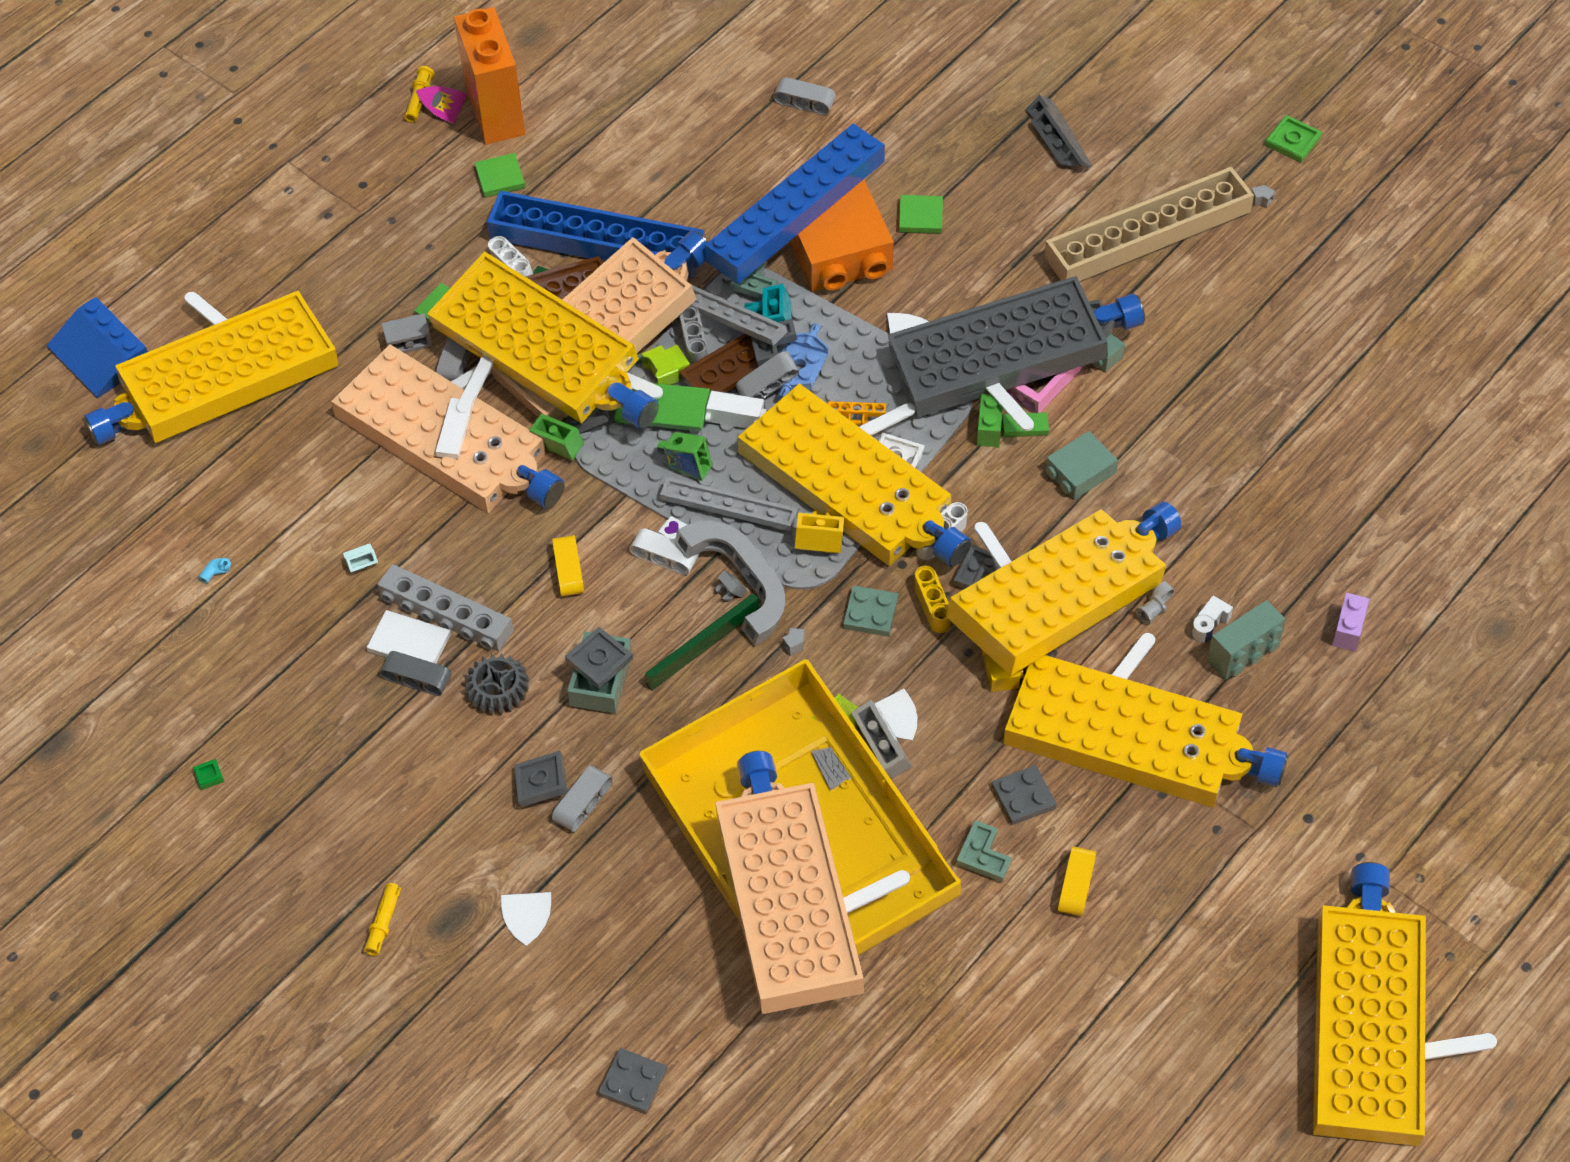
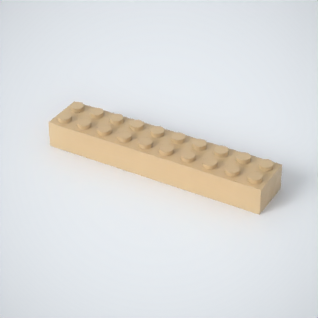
[1044,166,1254,281]

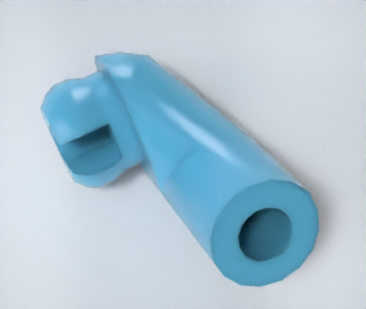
[198,558,231,584]

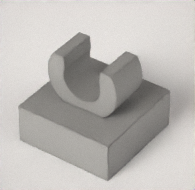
[715,571,748,602]

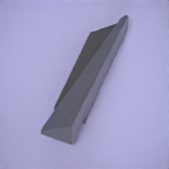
[1026,94,1092,168]

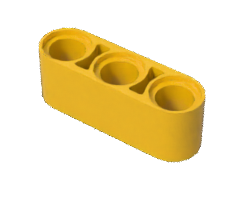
[552,535,584,597]
[914,566,951,633]
[1058,846,1097,917]

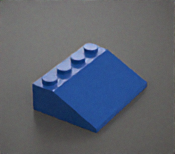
[47,297,148,399]

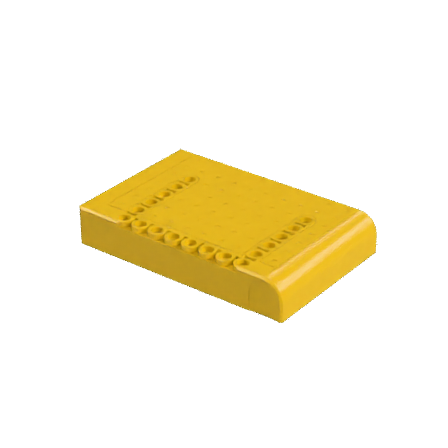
[640,659,962,956]

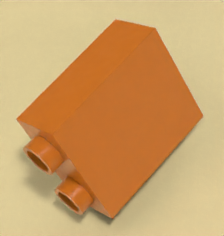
[454,7,526,145]
[789,179,894,292]

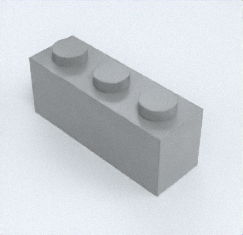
[851,700,912,779]

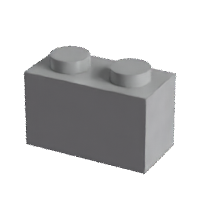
[382,313,433,353]

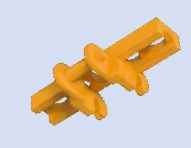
[828,401,887,425]

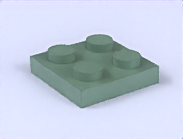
[843,585,899,637]

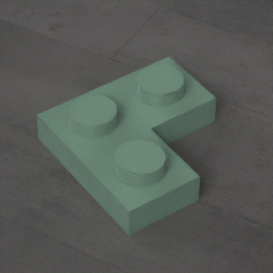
[730,260,778,300]
[956,820,1012,882]

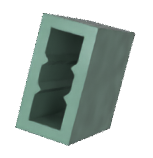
[1046,431,1118,500]

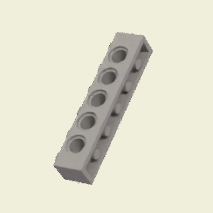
[377,564,514,652]

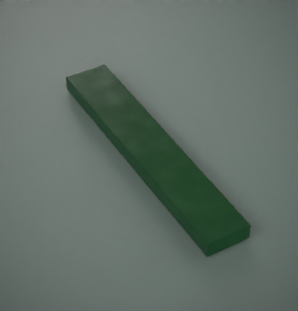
[645,594,759,691]

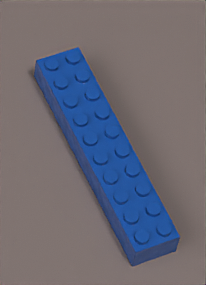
[705,123,885,284]
[487,191,705,279]

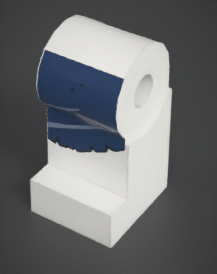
[1192,596,1233,642]

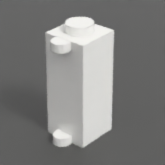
[705,391,767,428]

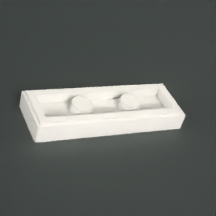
[436,398,474,459]

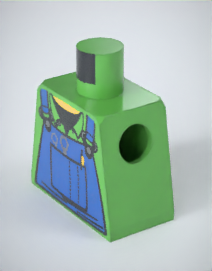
[657,432,713,481]

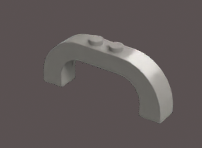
[674,520,785,646]

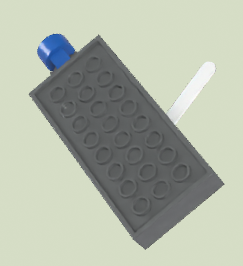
[888,276,1145,431]

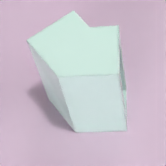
[343,544,378,572]

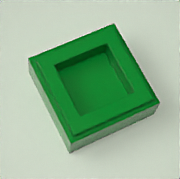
[193,759,224,790]

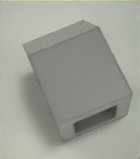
[1251,185,1275,208]
[783,628,805,656]

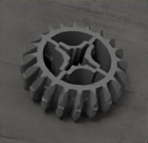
[465,653,529,715]

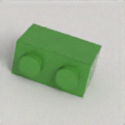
[977,394,1003,448]
[529,413,584,460]

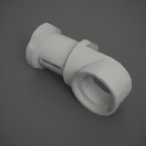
[1135,581,1175,625]

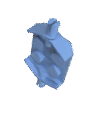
[777,323,829,400]

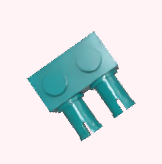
[744,284,791,322]

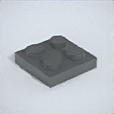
[565,627,633,689]
[515,751,567,807]
[991,765,1057,825]
[599,1048,668,1115]

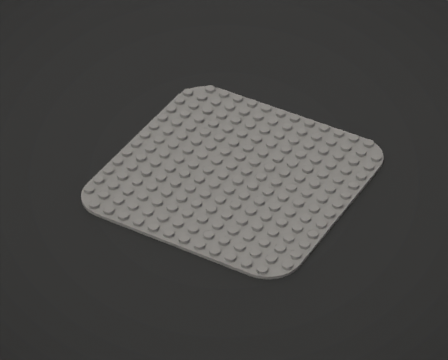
[575,268,973,589]

